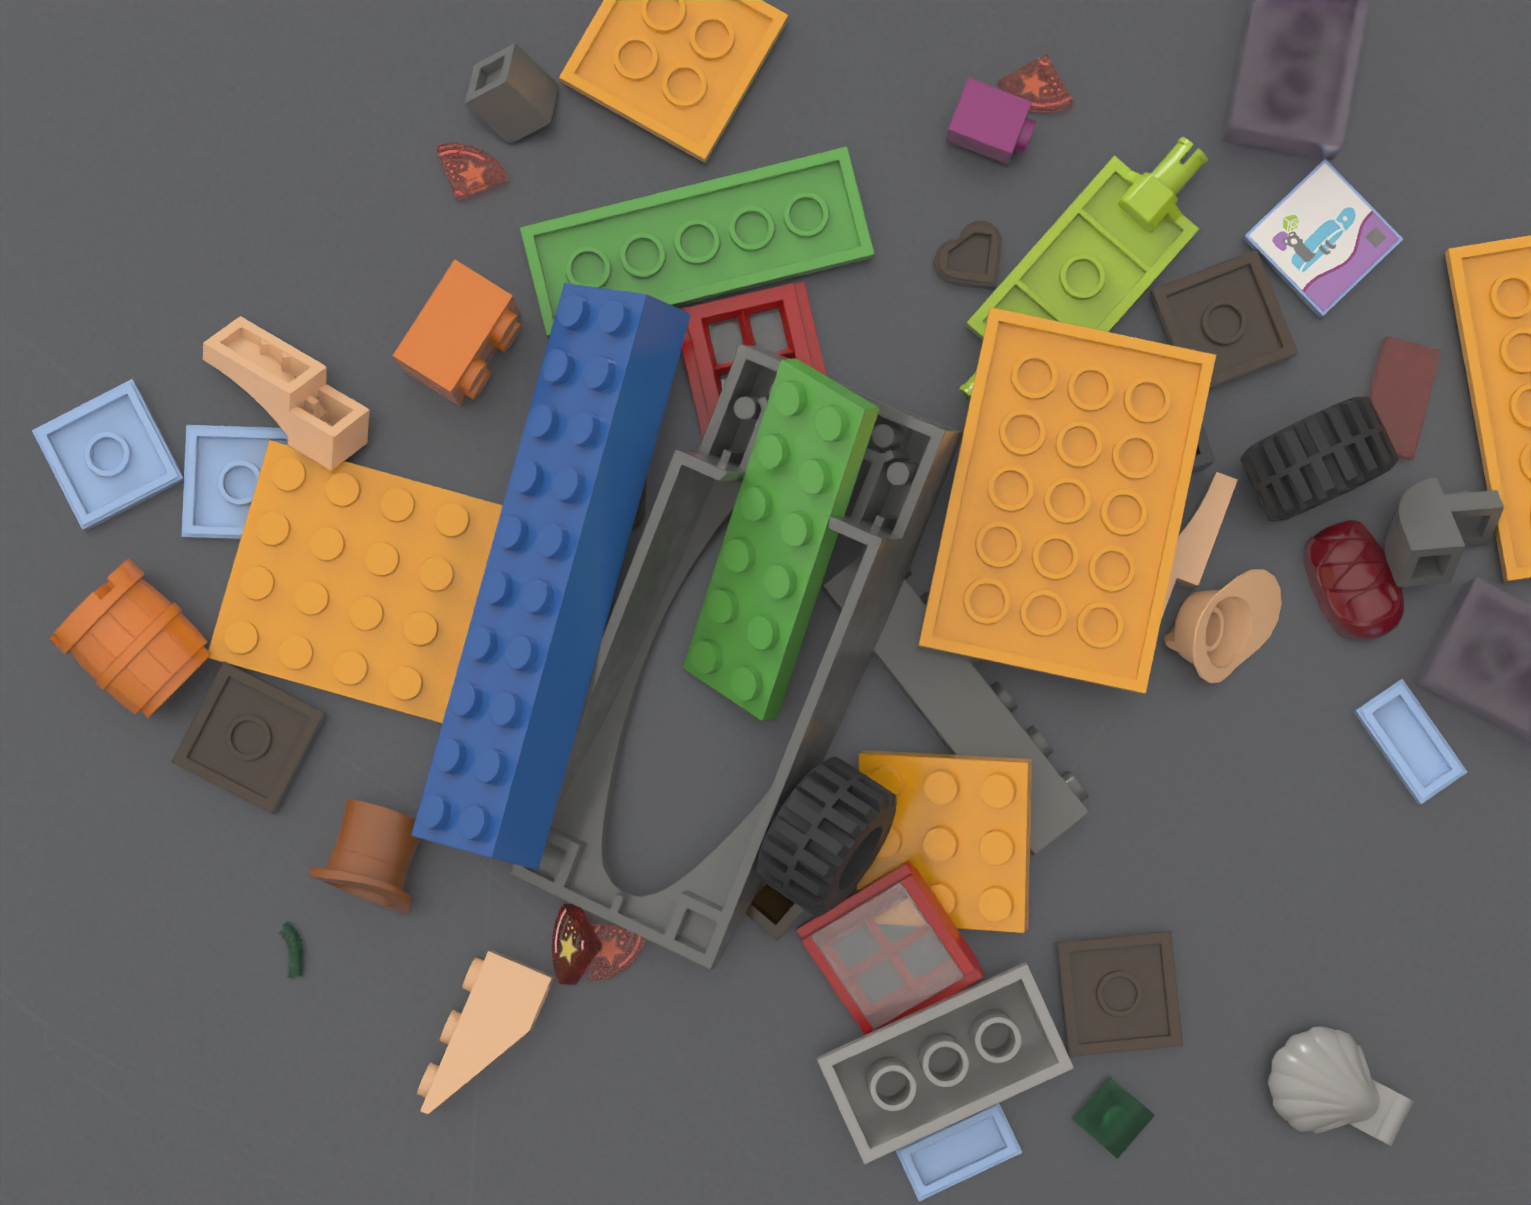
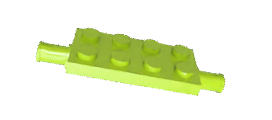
[959,137,1208,401]

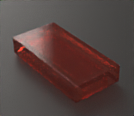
[1369,336,1441,461]

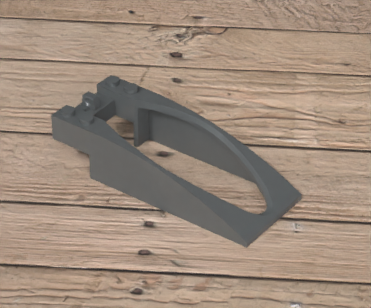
[510,344,963,970]

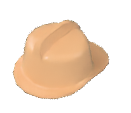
[1164,569,1282,683]

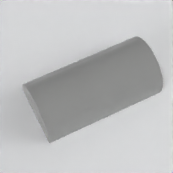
[816,962,1074,1164]

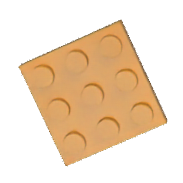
[559,0,788,163]
[857,750,1032,933]

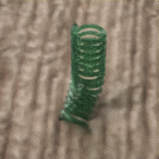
[279,922,304,979]

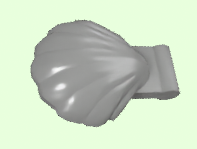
[1268,1026,1414,1146]

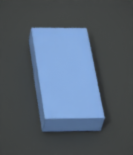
[1353,679,1467,805]
[895,1103,1022,1201]

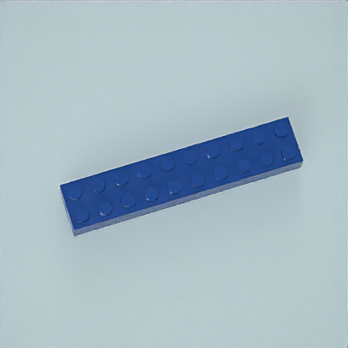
[411,283,691,870]

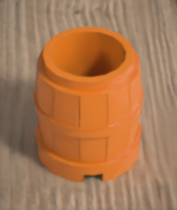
[49,558,211,719]

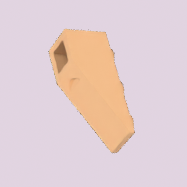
[417,950,555,1114]

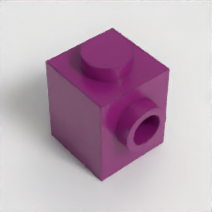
[946,78,1036,165]

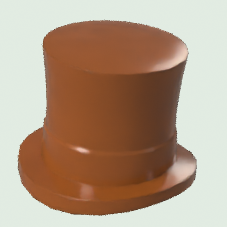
[307,800,422,914]

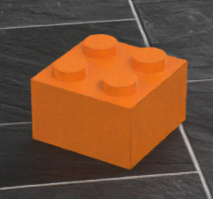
[393,259,522,407]

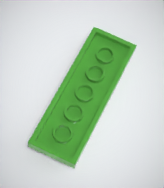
[520,146,874,339]
[683,359,880,721]

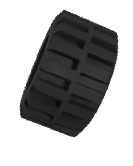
[1240,397,1399,521]
[756,756,897,917]

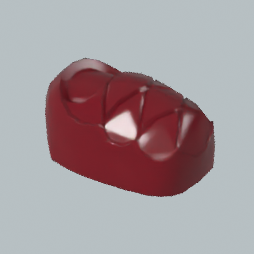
[1303,520,1404,640]

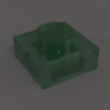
[1073,1077,1155,1159]

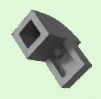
[1384,477,1504,587]

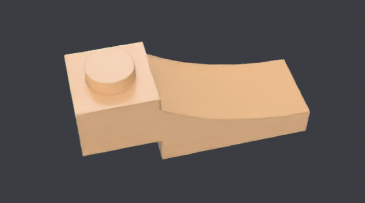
[203,316,370,471]
[1161,472,1237,619]

